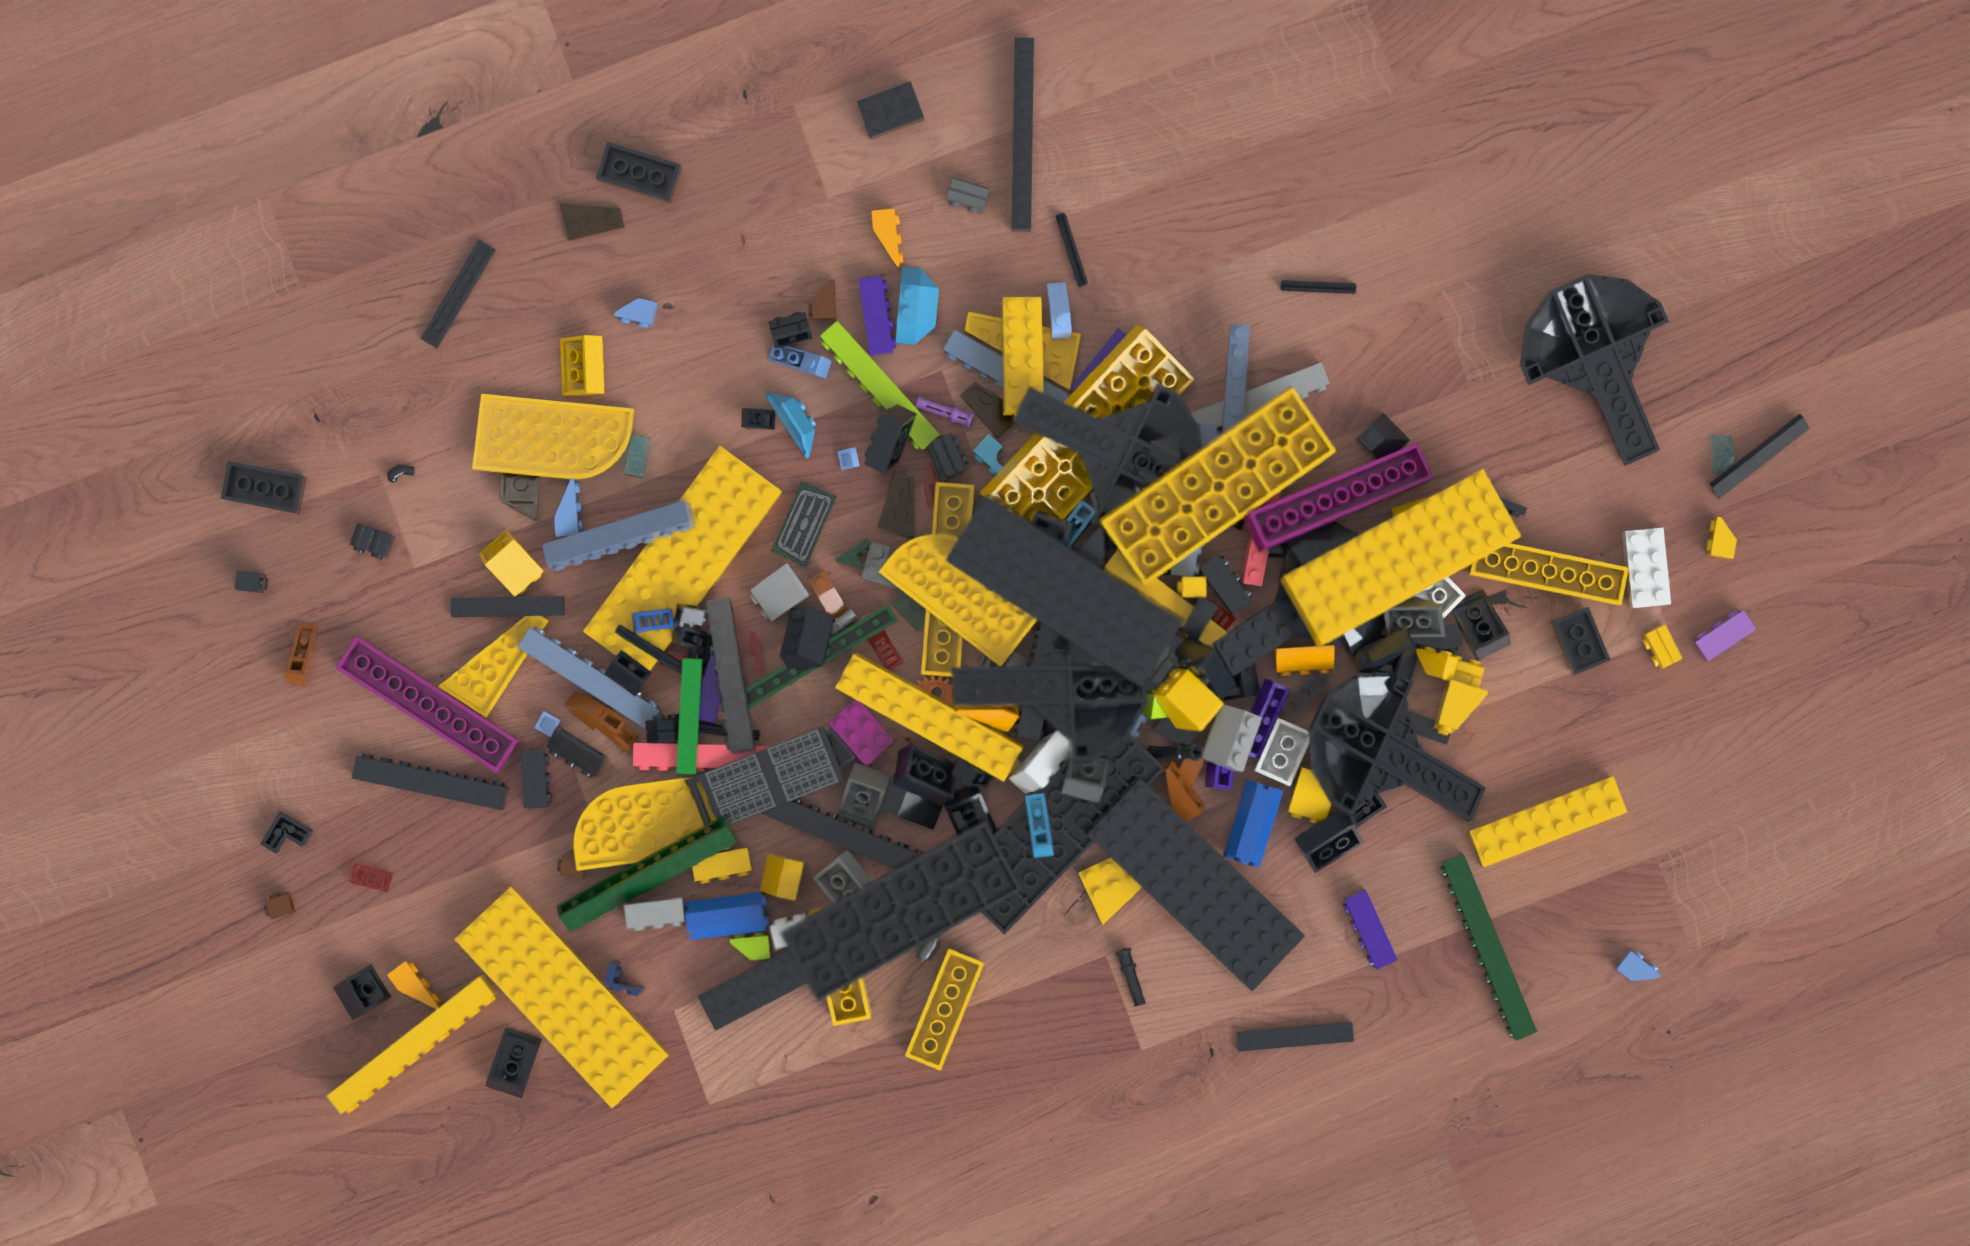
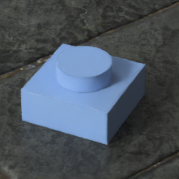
[838,447,859,470]
[534,711,561,737]

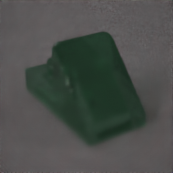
[835,538,871,569]

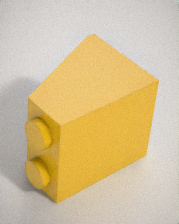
[479,529,543,596]
[1153,669,1224,731]
[1433,680,1488,735]
[1287,767,1331,823]
[760,853,805,901]

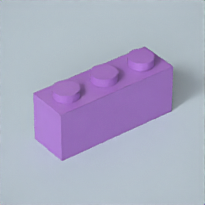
[1693,609,1756,661]

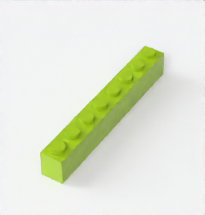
[820,321,940,451]

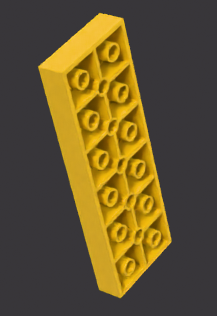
[980,324,1195,521]
[1099,386,1336,585]
[583,446,782,671]
[1281,469,1521,648]
[454,886,670,1108]

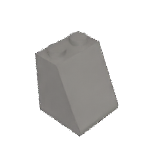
[750,563,810,622]

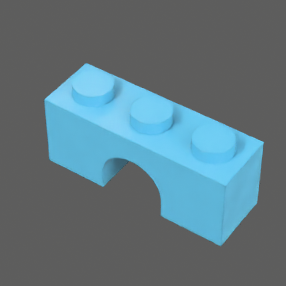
[973,434,1003,476]

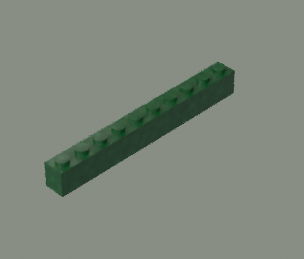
[746,605,898,709]
[557,816,737,932]
[1439,853,1537,1041]

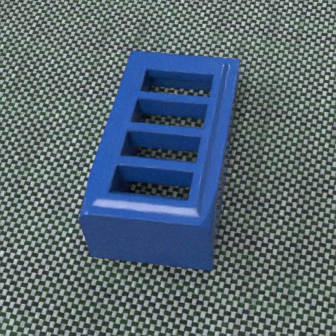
[632,608,674,633]

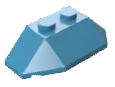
[896,267,939,345]
[765,392,816,459]

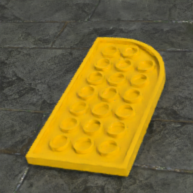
[472,394,634,479]
[879,534,1037,667]
[573,777,730,871]

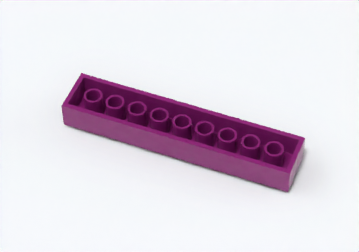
[1243,443,1434,553]
[336,636,520,773]

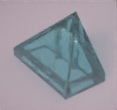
[1712,436,1735,474]

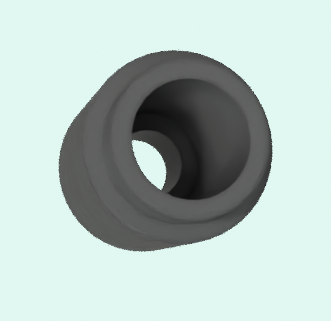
[915,937,941,962]

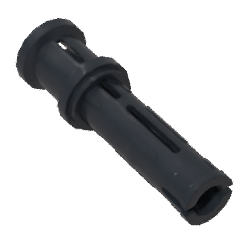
[1147,743,1202,761]
[1115,947,1146,1007]

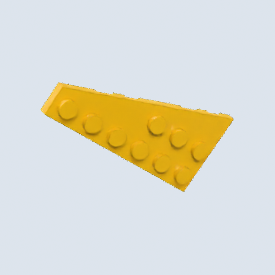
[965,312,1081,391]
[438,616,549,718]
[1078,857,1142,925]

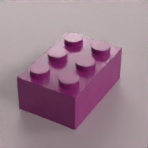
[828,699,895,766]

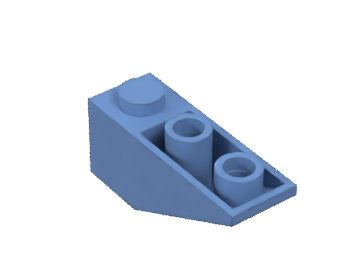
[768,343,832,379]
[554,479,583,538]

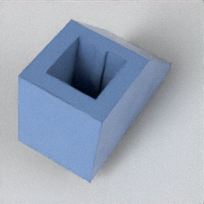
[614,298,658,329]
[1614,950,1661,981]

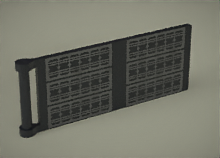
[685,727,844,825]

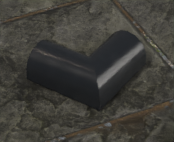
[672,625,712,672]
[1350,794,1387,828]
[260,811,313,854]

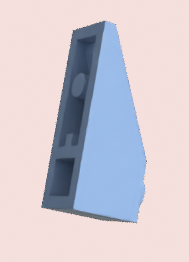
[1046,282,1072,339]

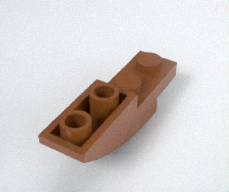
[564,692,638,752]

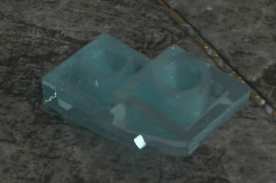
[624,435,651,479]

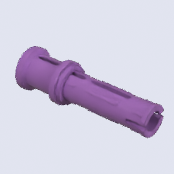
[916,396,974,428]

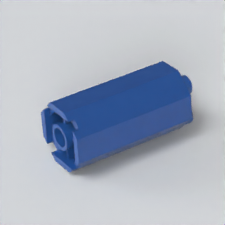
[1222,780,1283,868]
[684,891,770,940]

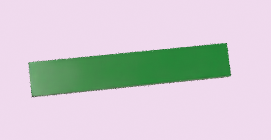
[677,658,702,774]

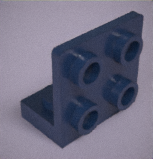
[604,960,645,996]

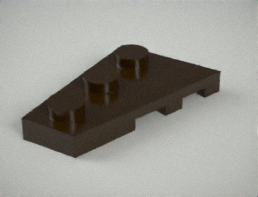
[559,203,625,241]
[960,382,1016,439]
[877,472,915,538]

